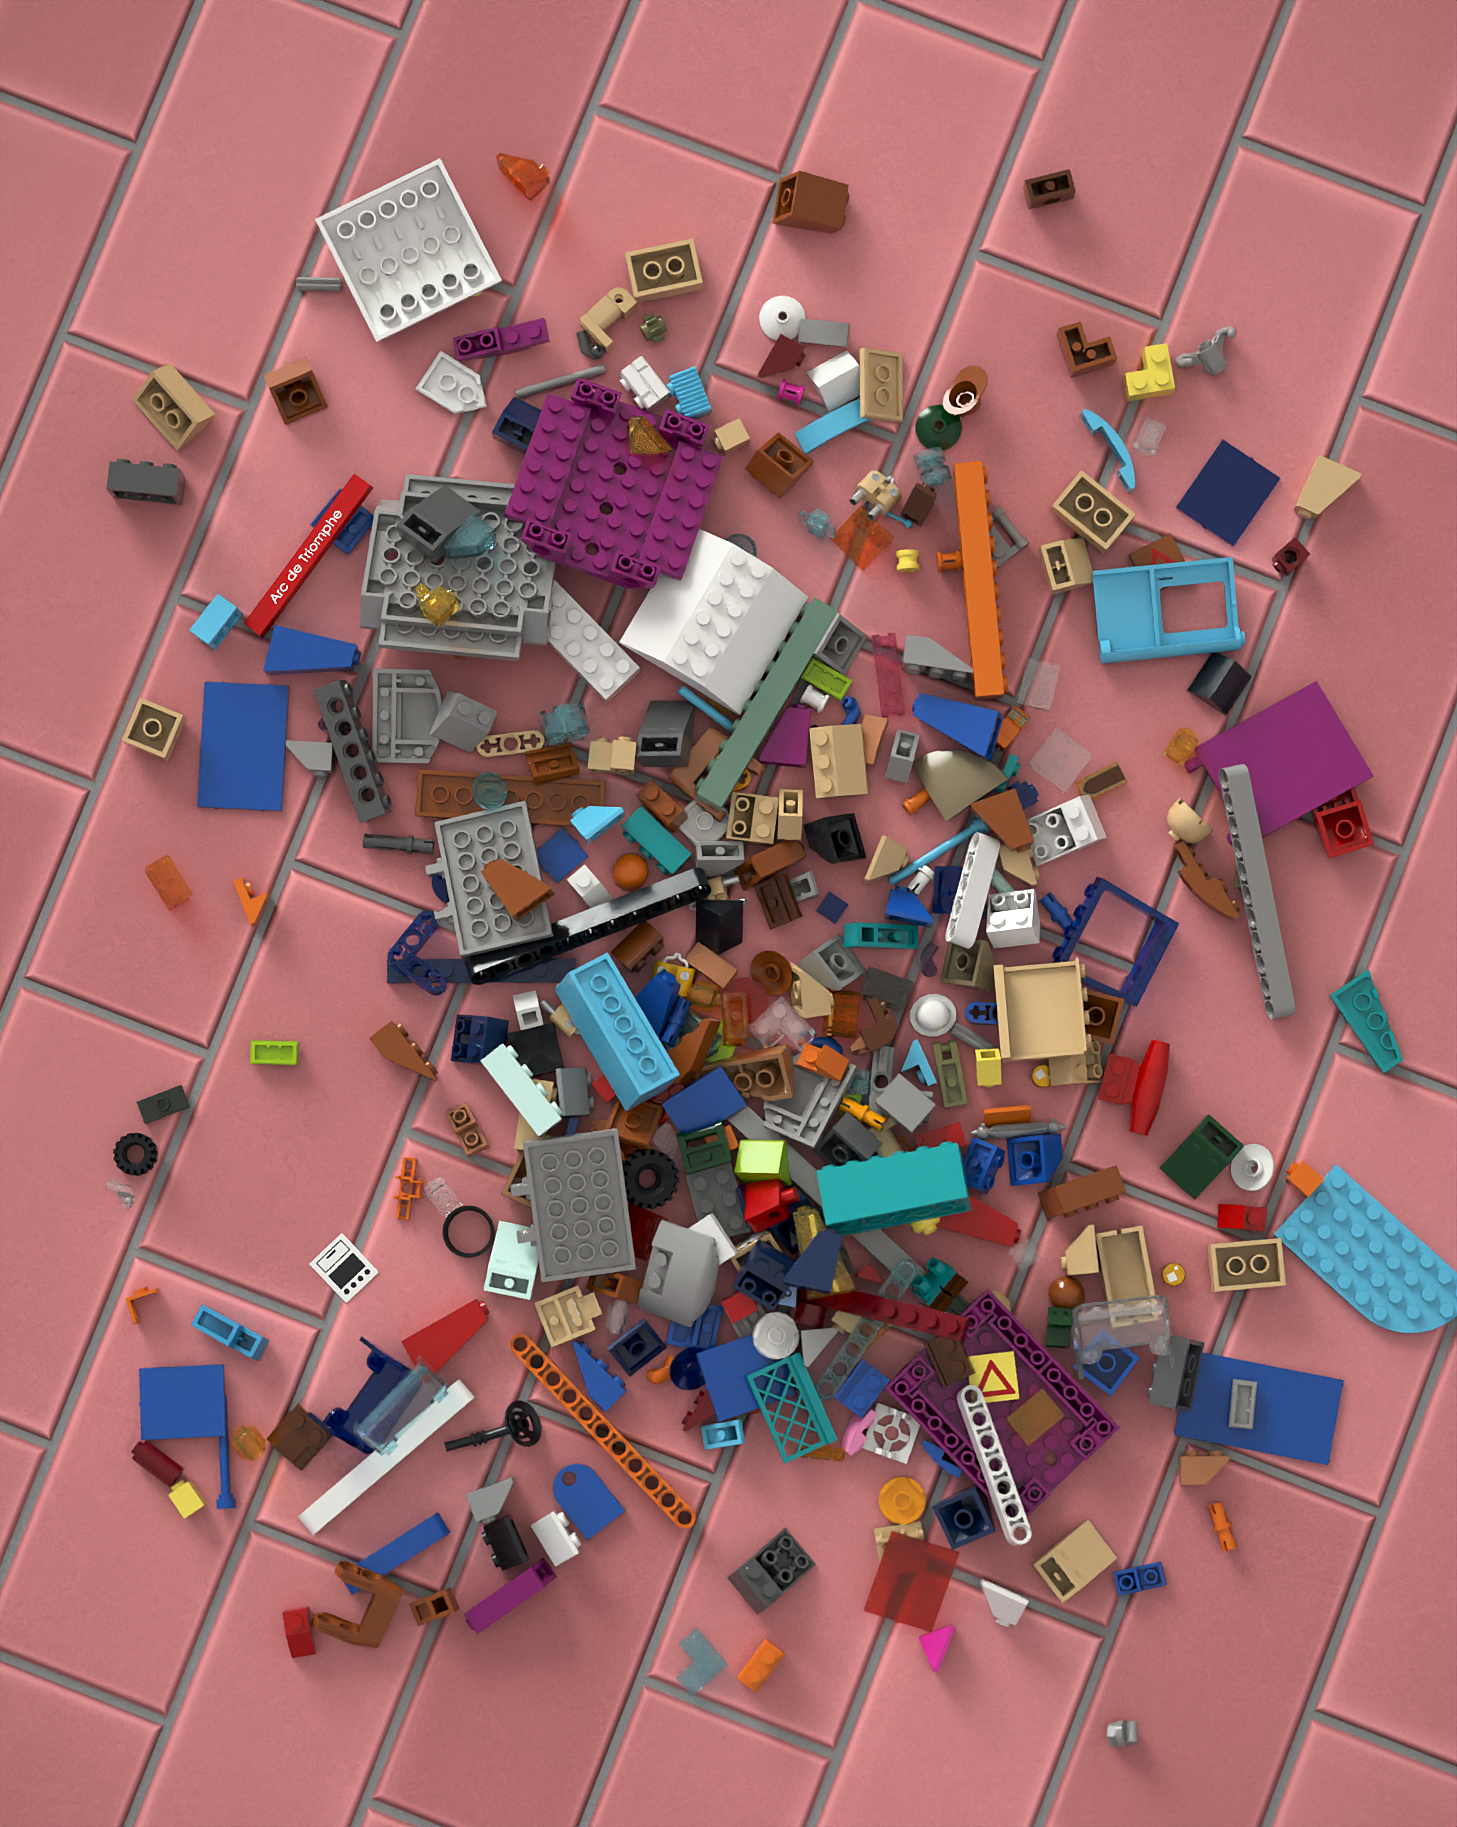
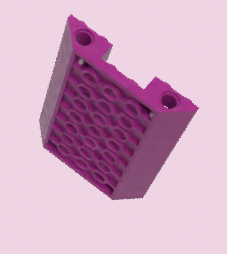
[885,1289,1120,1518]

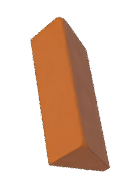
[982,1105,1031,1128]

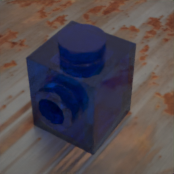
[1007,781,1039,811]

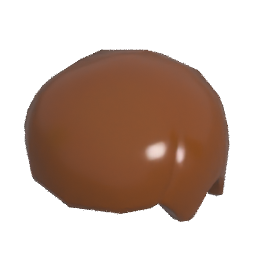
[1048,1276,1085,1313]

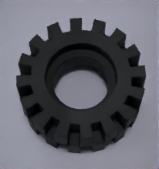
[113,1133,158,1176]

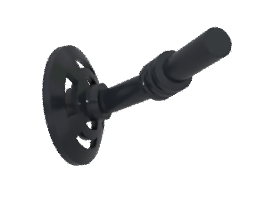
[444,1400,541,1452]

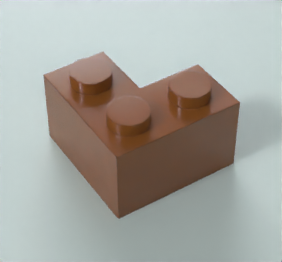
[1056,321,1117,378]

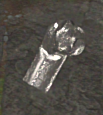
[106,1178,135,1209]

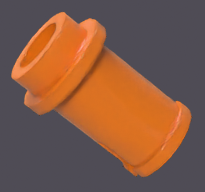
[902,787,932,815]

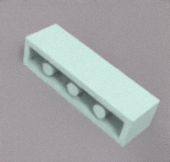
[481,1044,563,1137]

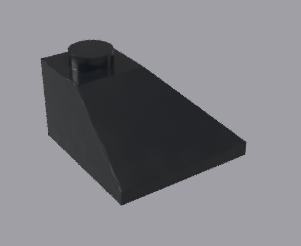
[803,813,867,864]

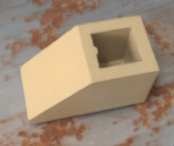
[998,845,1040,888]

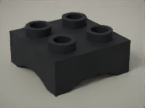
[507,1023,564,1078]

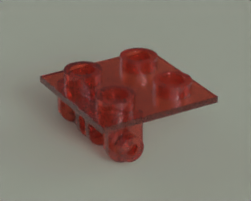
[628,1202,668,1262]

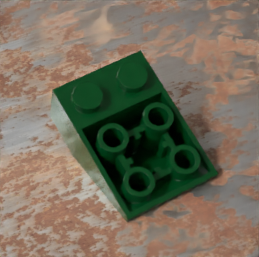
[1159,1114,1244,1200]

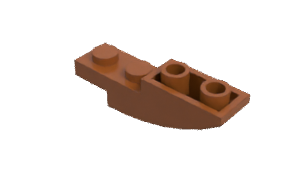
[1173,840,1240,921]

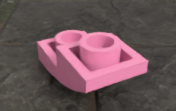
[841,1408,877,1456]

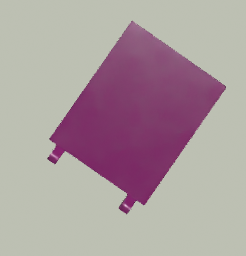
[1184,681,1373,845]

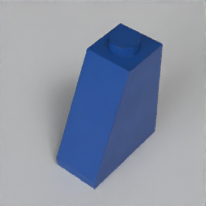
[635,969,681,1040]

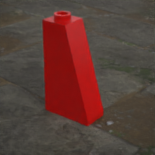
[936,1194,1021,1247]
[401,1299,490,1383]

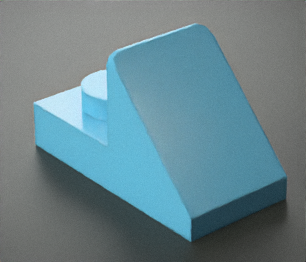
[900,1039,937,1087]
[701,1419,745,1450]

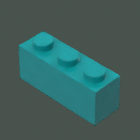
[621,806,692,877]

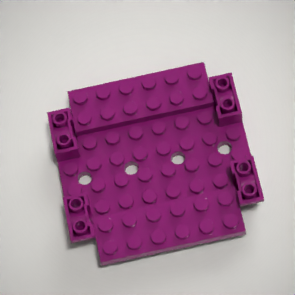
[503,377,723,589]

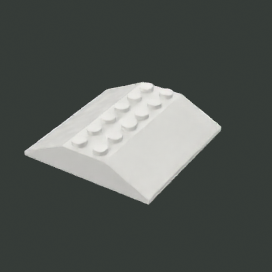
[315,159,502,342]
[619,529,808,715]

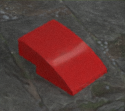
[1311,787,1374,858]

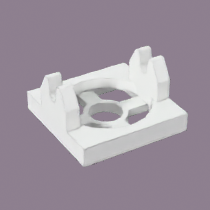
[862,1403,920,1464]

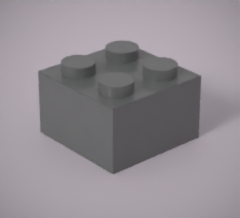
[813,1112,883,1167]

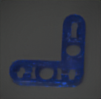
[387,911,447,996]

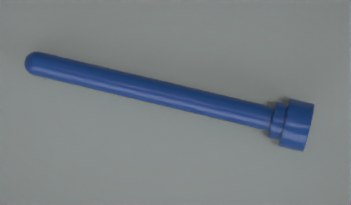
[216,1395,236,1509]

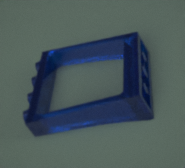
[1052,877,1179,1007]

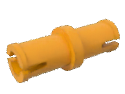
[839,1097,888,1132]

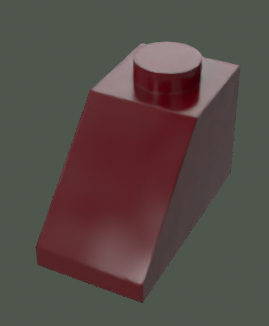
[757,334,806,378]

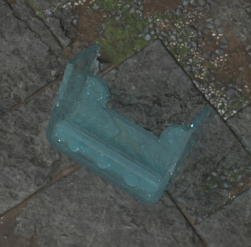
[353,1356,448,1456]

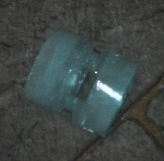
[913,447,952,487]

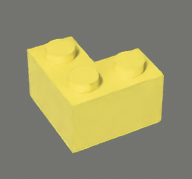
[1123,343,1175,402]

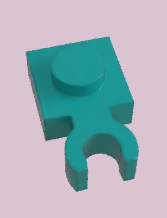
[993,754,1021,793]

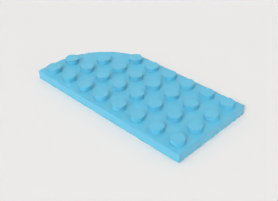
[1273,1164,1457,1333]

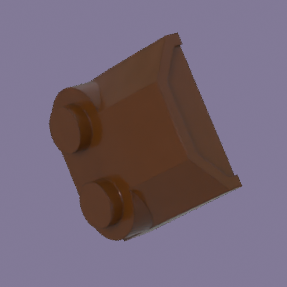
[267,1403,334,1471]

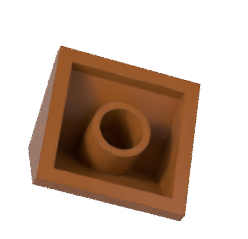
[1083,989,1125,1045]

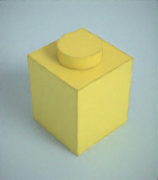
[975,1048,1001,1087]
[168,1480,206,1519]

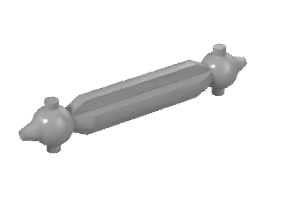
[971,1118,1066,1141]

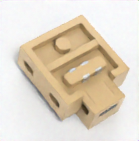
[534,1285,603,1347]

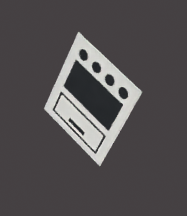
[310,1233,379,1303]

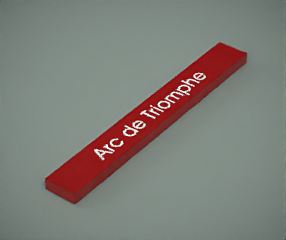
[244,474,373,638]

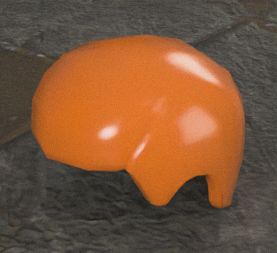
[612,853,649,892]

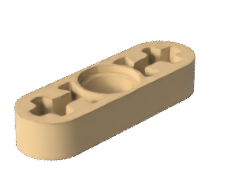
[477,730,545,758]

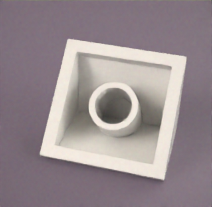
[806,350,860,413]

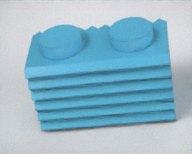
[666,366,712,419]

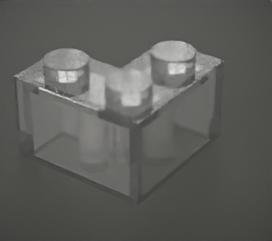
[747,996,817,1051]

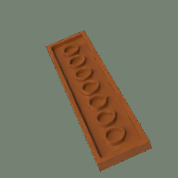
[415,769,606,827]

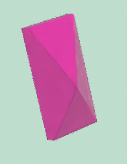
[919,1624,955,1673]

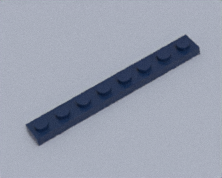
[387,959,576,983]

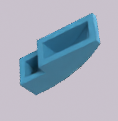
[191,1304,269,1361]

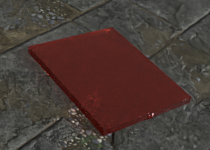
[863,1530,959,1632]

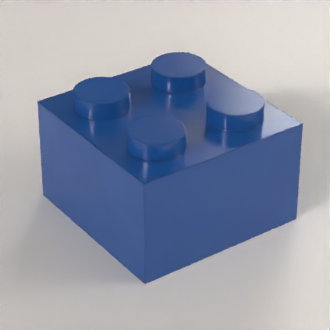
[1073,1329,1140,1396]

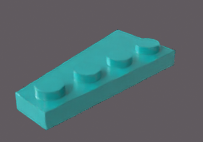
[1329,969,1403,1074]

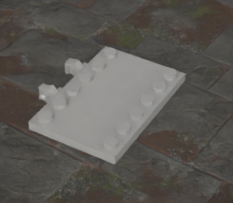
[425,801,553,958]
[510,1128,636,1282]

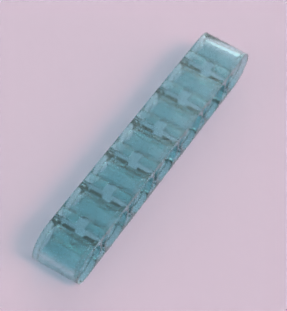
[816,1258,918,1400]

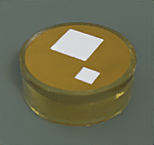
[1031,1064,1051,1088]
[1161,1263,1186,1286]

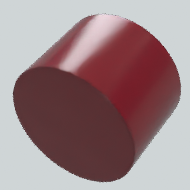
[794,1301,827,1329]

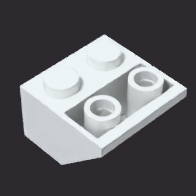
[986,889,1040,949]
[531,1510,582,1567]

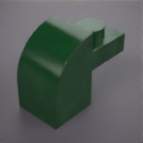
[1045,1307,1073,1349]

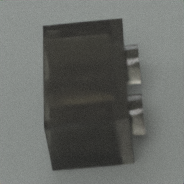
[859,966,913,1012]

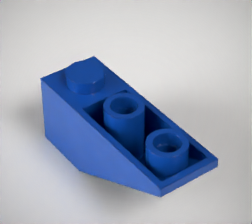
[573,1341,626,1411]

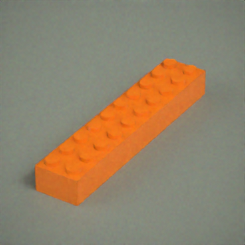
[953,460,1008,701]

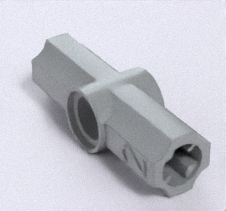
[868,1046,894,1118]

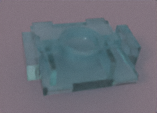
[798,508,836,539]

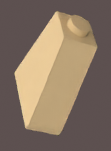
[1294,455,1362,519]

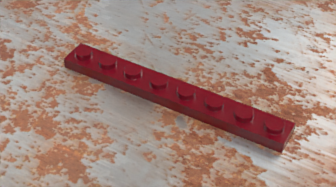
[796,1285,971,1343]

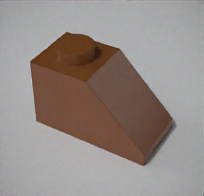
[586,1272,644,1304]

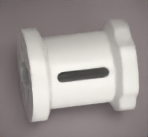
[800,684,830,714]

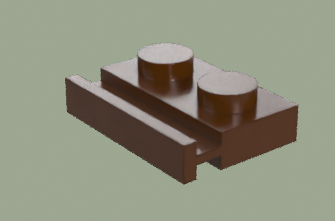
[754,873,803,929]
[924,1337,976,1387]

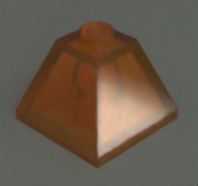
[496,153,550,201]

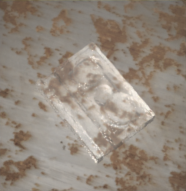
[1017,658,1061,712]

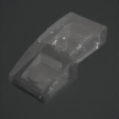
[652,1121,691,1173]

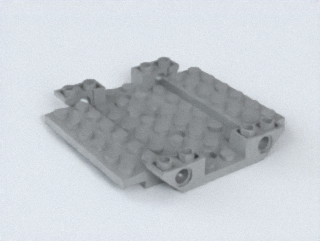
[360,474,556,661]

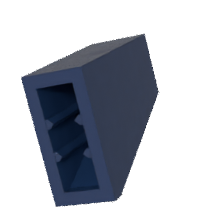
[783,1228,843,1295]

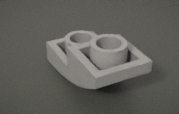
[798,319,850,347]

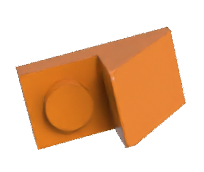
[233,878,270,927]
[796,1043,850,1082]

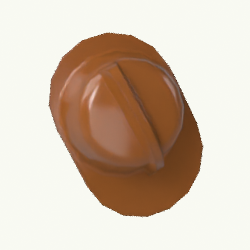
[943,365,988,417]

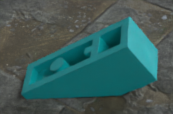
[843,922,919,949]

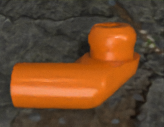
[647,1355,678,1384]

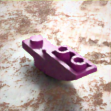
[453,318,550,361]

